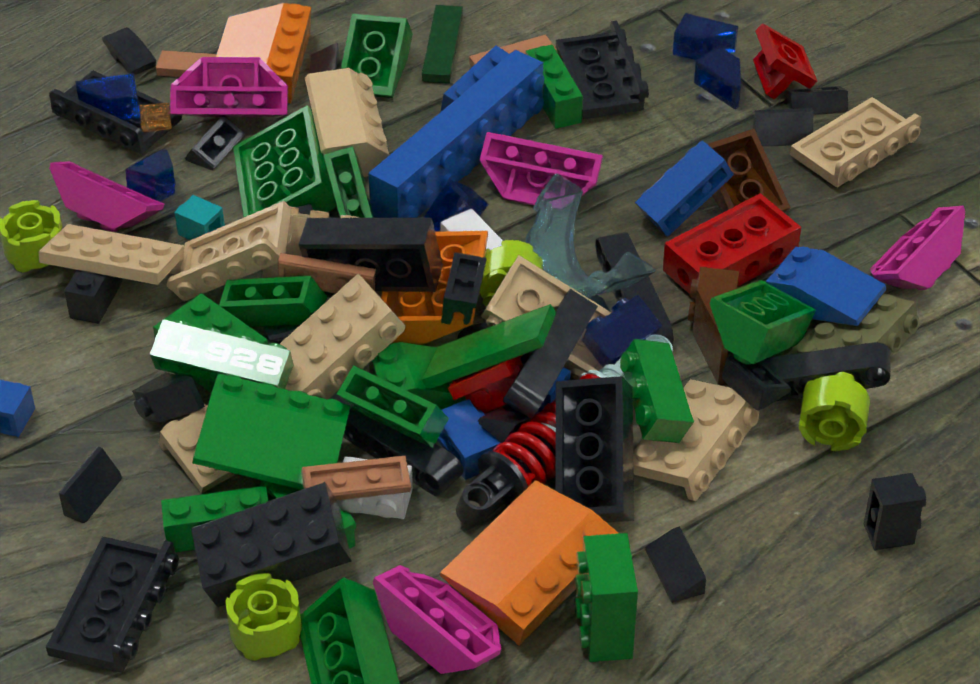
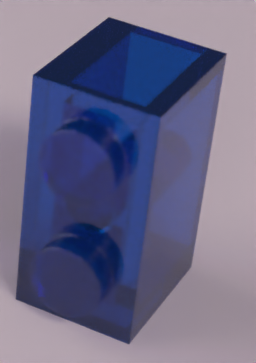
[582,295,662,367]

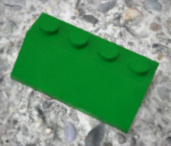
[709,280,816,364]
[300,577,400,684]

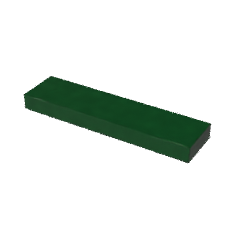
[422,5,463,83]

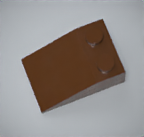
[708,129,791,212]
[688,267,739,385]

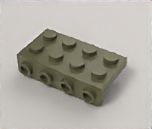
[787,294,919,356]

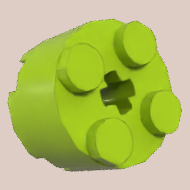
[0,200,63,273]
[480,240,543,307]
[799,372,870,451]
[226,573,302,661]

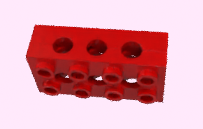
[663,193,801,294]

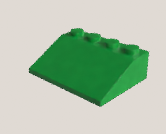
[233,105,337,217]
[192,373,351,490]

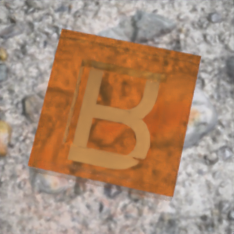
[140,103,172,132]

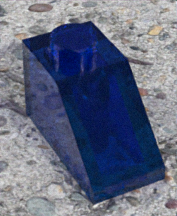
[673,13,738,61]
[694,46,741,109]
[75,73,141,120]
[125,149,176,202]
[423,179,489,232]

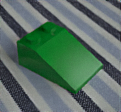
[341,14,413,98]
[369,342,467,410]

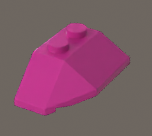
[170,57,288,118]
[480,132,603,211]
[49,161,164,232]
[870,206,965,290]
[373,565,501,674]

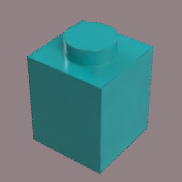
[175,195,225,240]

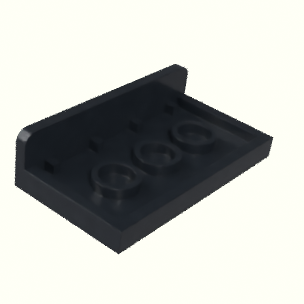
[555,20,649,119]
[49,70,182,154]
[46,536,179,673]

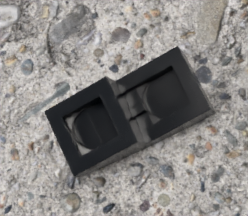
[102,27,156,77]

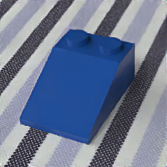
[766,246,886,326]

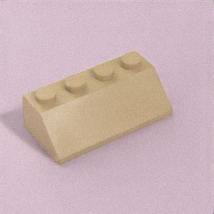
[305,68,389,177]

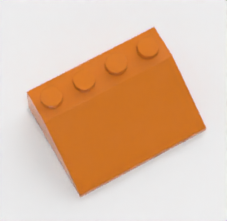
[216,3,311,104]
[381,231,488,345]
[440,480,618,646]

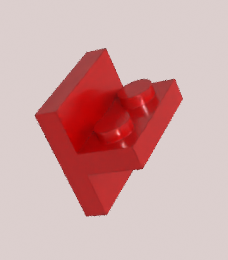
[753,23,818,100]
[448,355,523,414]

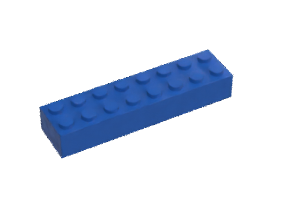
[368,50,544,218]

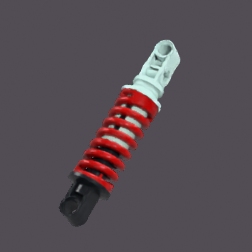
[456,334,673,526]

